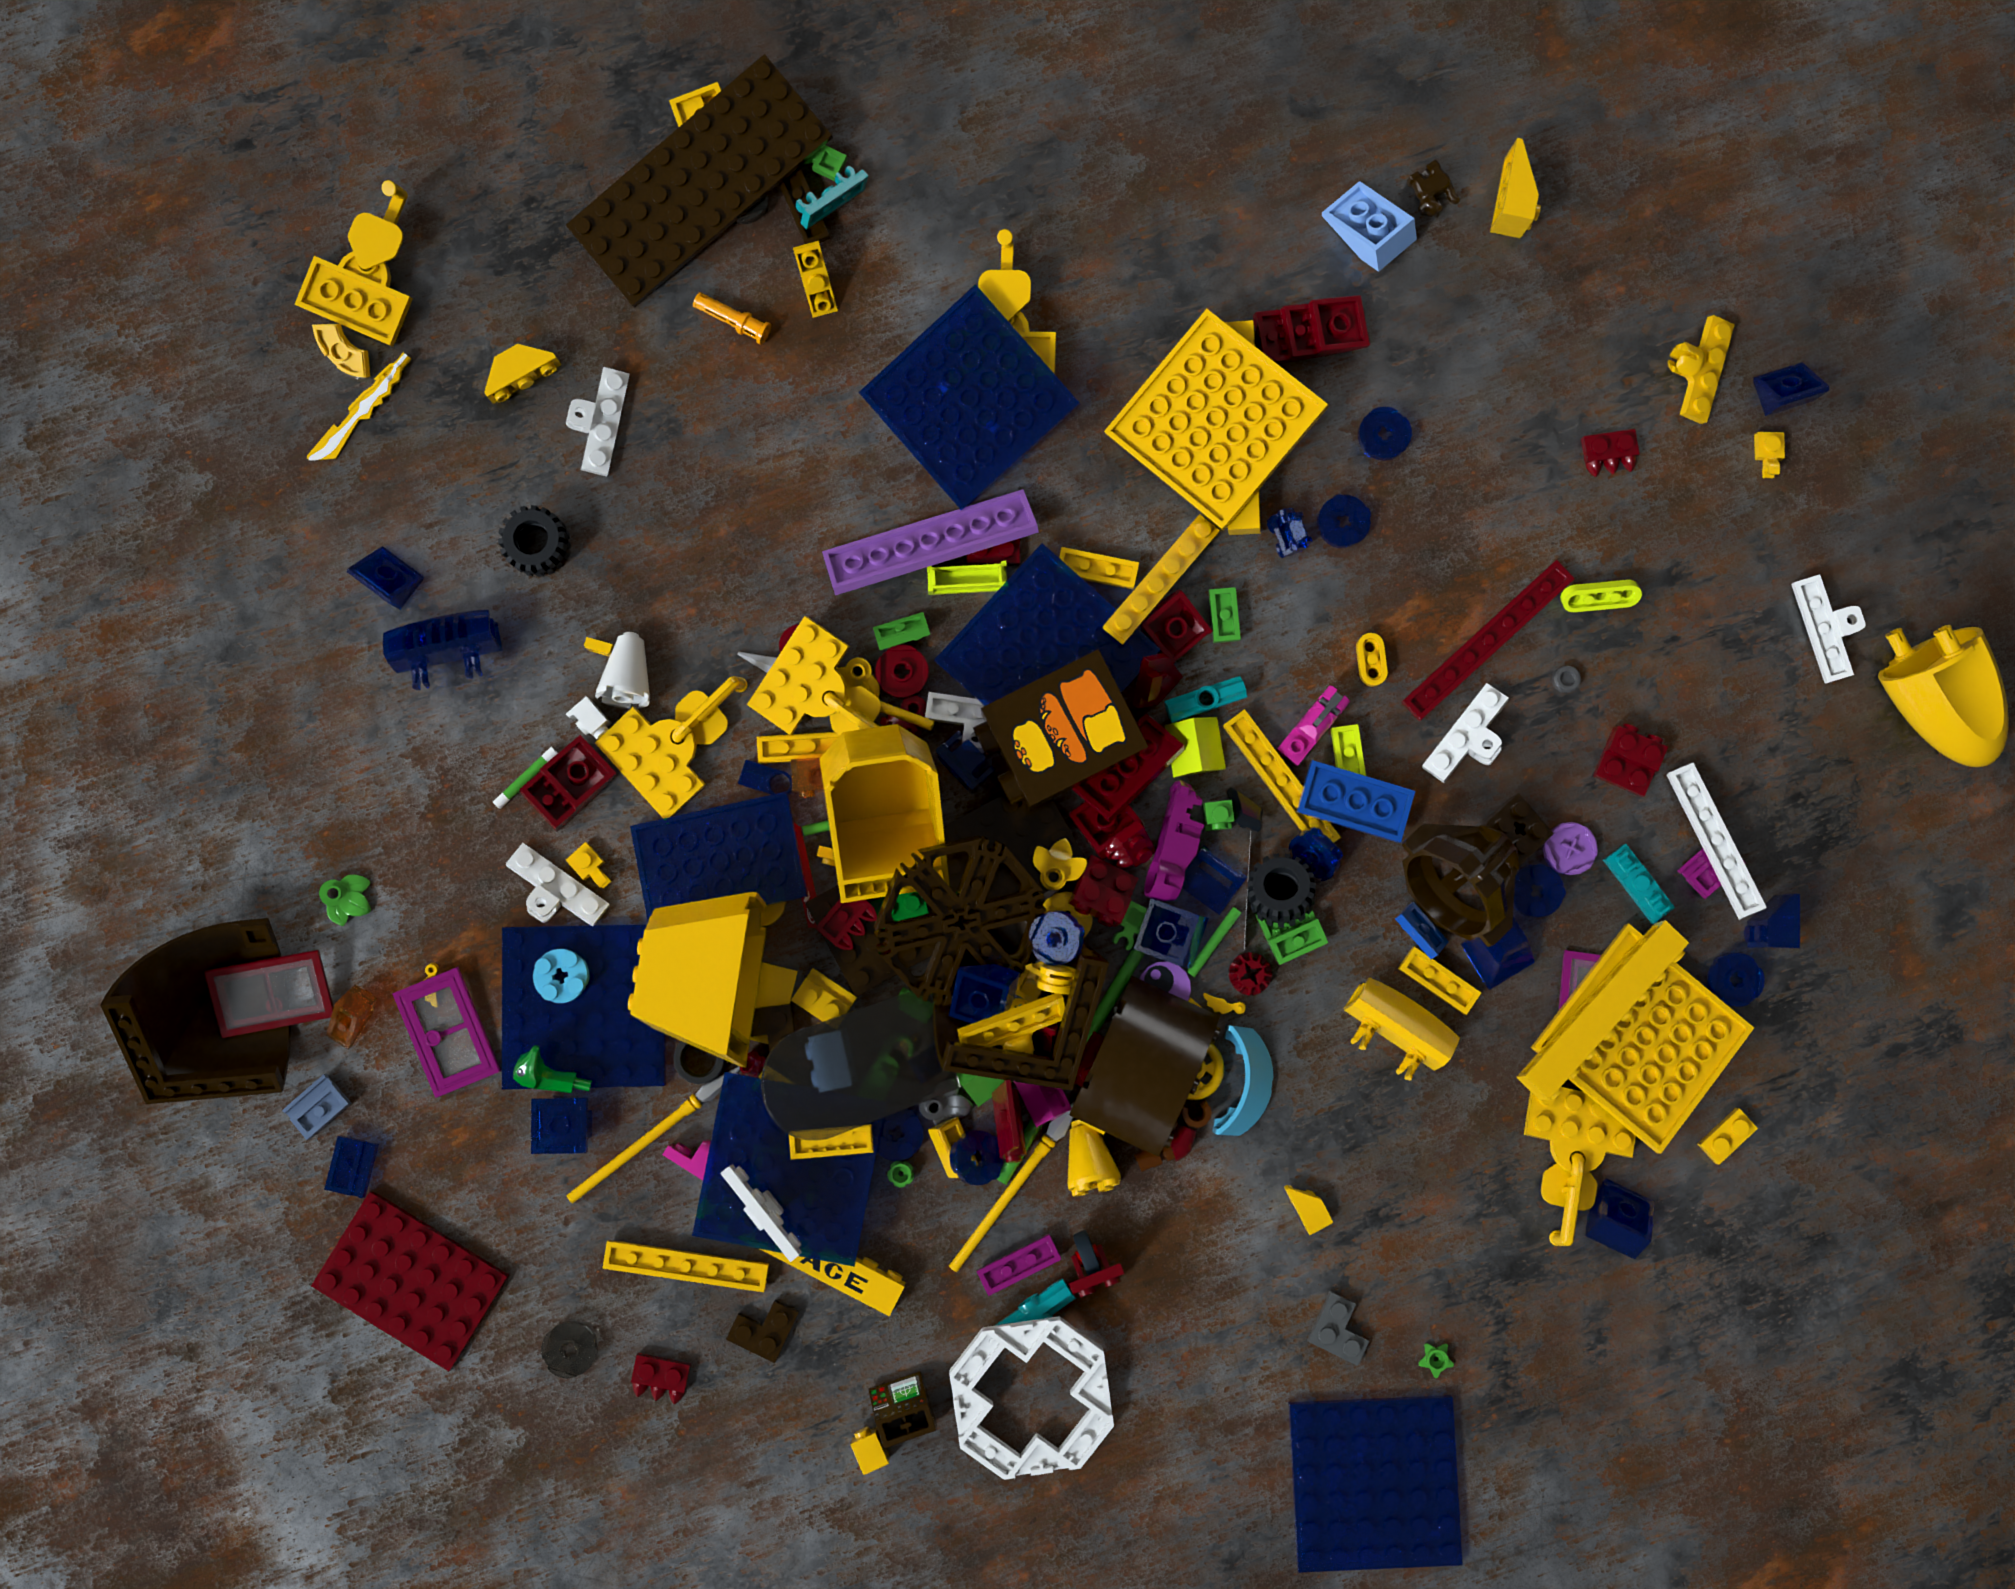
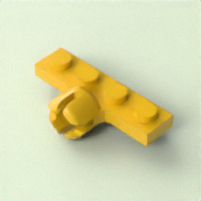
[1667,315,1735,424]
[957,993,1065,1054]

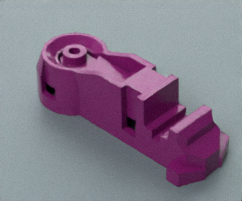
[1144,780,1204,902]

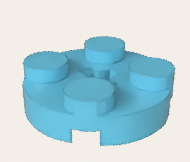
[533,949,589,1003]

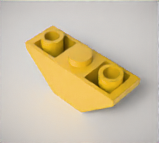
[793,241,838,318]
[484,344,561,404]

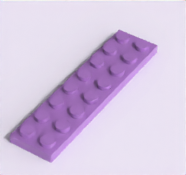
[822,489,1039,595]

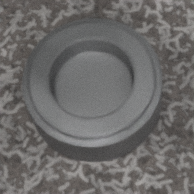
[1552,666,1581,693]

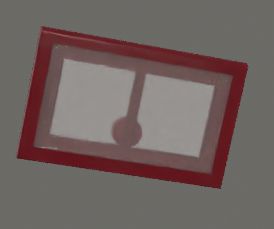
[205,950,336,1038]

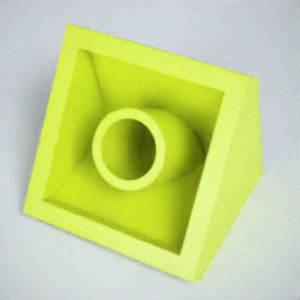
[1164,717,1226,778]

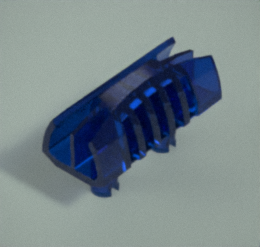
[383,610,503,690]

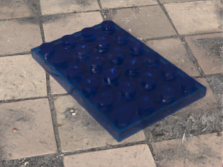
[630,792,808,921]

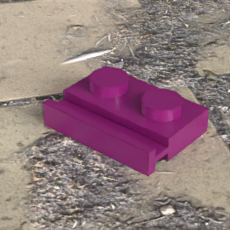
[1677,849,1746,899]

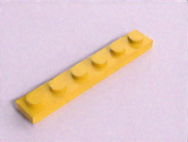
[1102,514,1220,645]
[1223,709,1341,854]
[602,1240,769,1292]

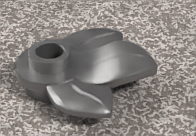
[919,1078,973,1126]

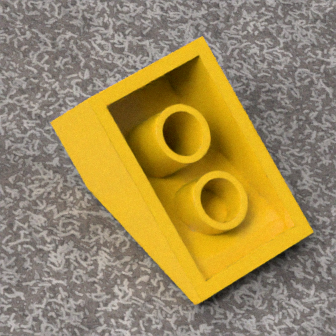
[1490,138,1541,238]

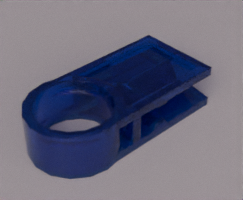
[738,760,794,798]

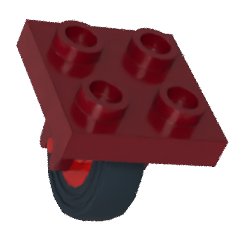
[1069,1230,1125,1298]

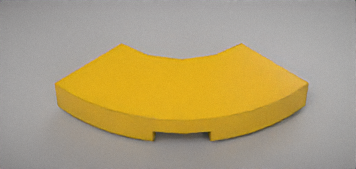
[312,324,371,378]

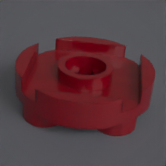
[875,645,929,699]

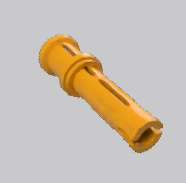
[693,292,771,345]

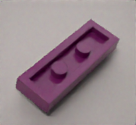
[976,1234,1062,1296]

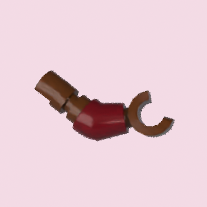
[1134,1099,1212,1172]

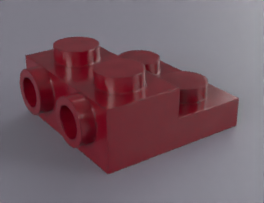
[1593,724,1668,797]
[1069,802,1145,860]
[1068,855,1139,927]

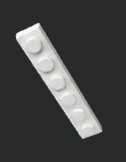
[1667,763,1767,920]

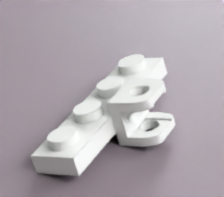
[566,367,629,477]
[1791,575,1866,684]
[1422,683,1509,783]
[925,692,994,753]
[506,843,610,927]
[720,1164,802,1262]

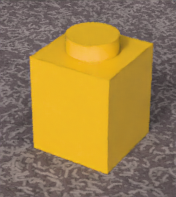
[850,1427,890,1475]

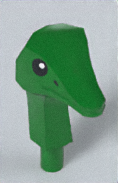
[513,1045,592,1093]

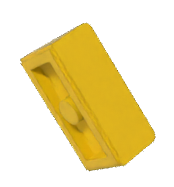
[928,1117,979,1178]

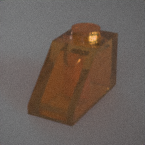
[326,984,377,1050]

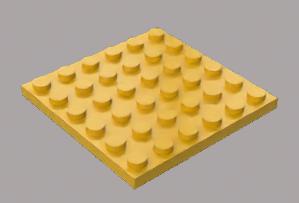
[1104,309,1329,531]
[1531,924,1754,1153]

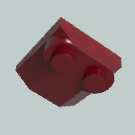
[1140,590,1213,664]

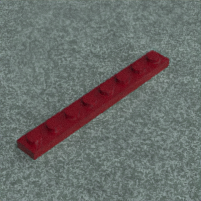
[1401,560,1575,721]

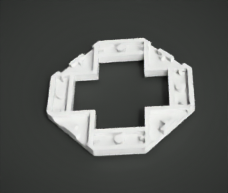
[949,1316,1114,1480]

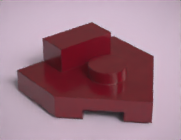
[1133,653,1183,709]

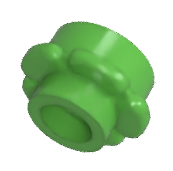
[887,1160,914,1187]

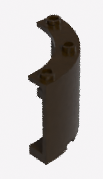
[1069,976,1221,1157]

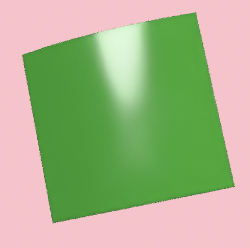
[1255,897,1328,965]

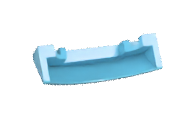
[1212,1025,1274,1136]

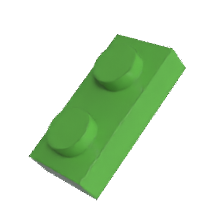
[1208,587,1241,643]
[873,612,930,650]

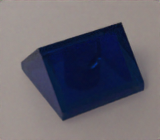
[1753,362,1830,416]
[347,546,424,610]

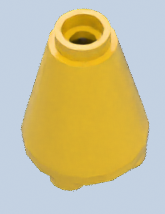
[1068,1120,1121,1197]

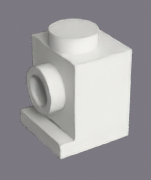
[566,697,612,740]

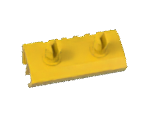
[1343,977,1460,1081]

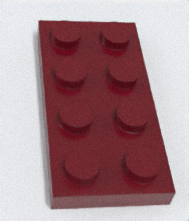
[1073,714,1185,822]

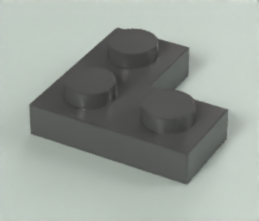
[1307,1291,1369,1366]

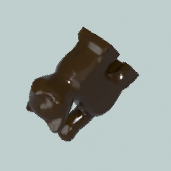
[1406,159,1460,218]

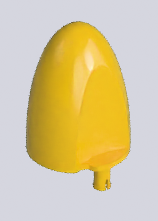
[1878,625,2009,767]

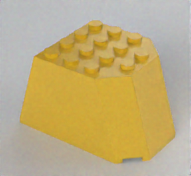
[819,724,950,903]
[628,892,766,1067]

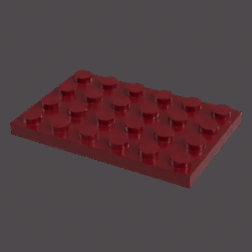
[311,1191,509,1372]

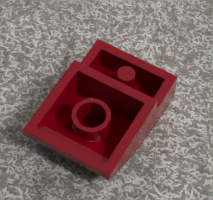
[519,735,617,832]

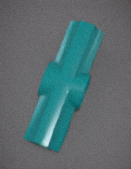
[1164,676,1248,723]
[995,1278,1076,1325]

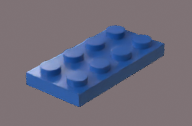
[1296,760,1415,843]

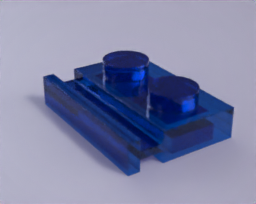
[324,1135,379,1198]

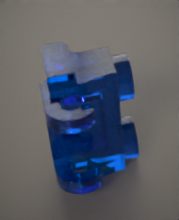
[1267,508,1313,558]

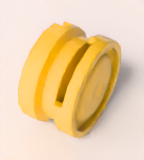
[1037,963,1076,994]

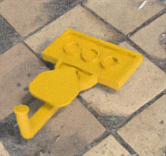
[294,180,413,347]
[949,229,1056,387]
[747,616,881,735]
[595,676,748,821]
[1524,1087,1636,1246]

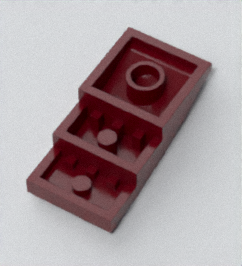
[1253,295,1370,364]

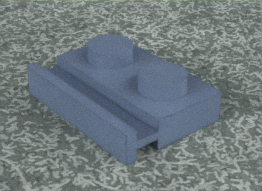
[282,1074,352,1140]

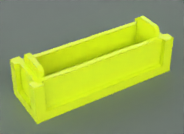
[927,561,1008,595]

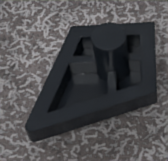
[1227,787,1263,832]

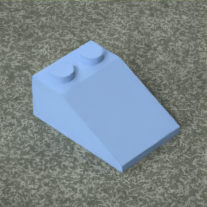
[1322,181,1417,272]

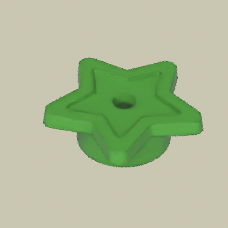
[1418,1343,1454,1378]

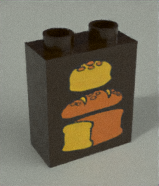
[973,649,1148,810]

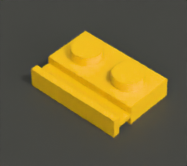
[791,968,858,1030]

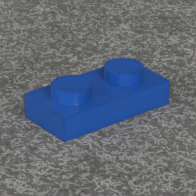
[1395,902,1449,959]

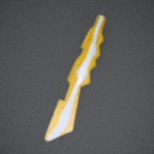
[307,352,411,461]

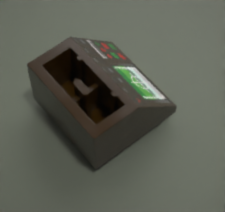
[868,1371,937,1448]

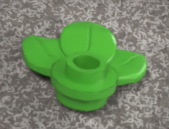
[319,874,371,926]

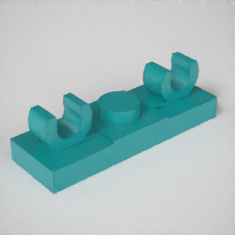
[796,166,868,230]
[1603,844,1675,924]

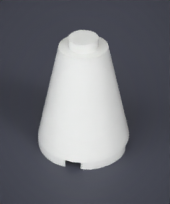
[595,632,650,709]

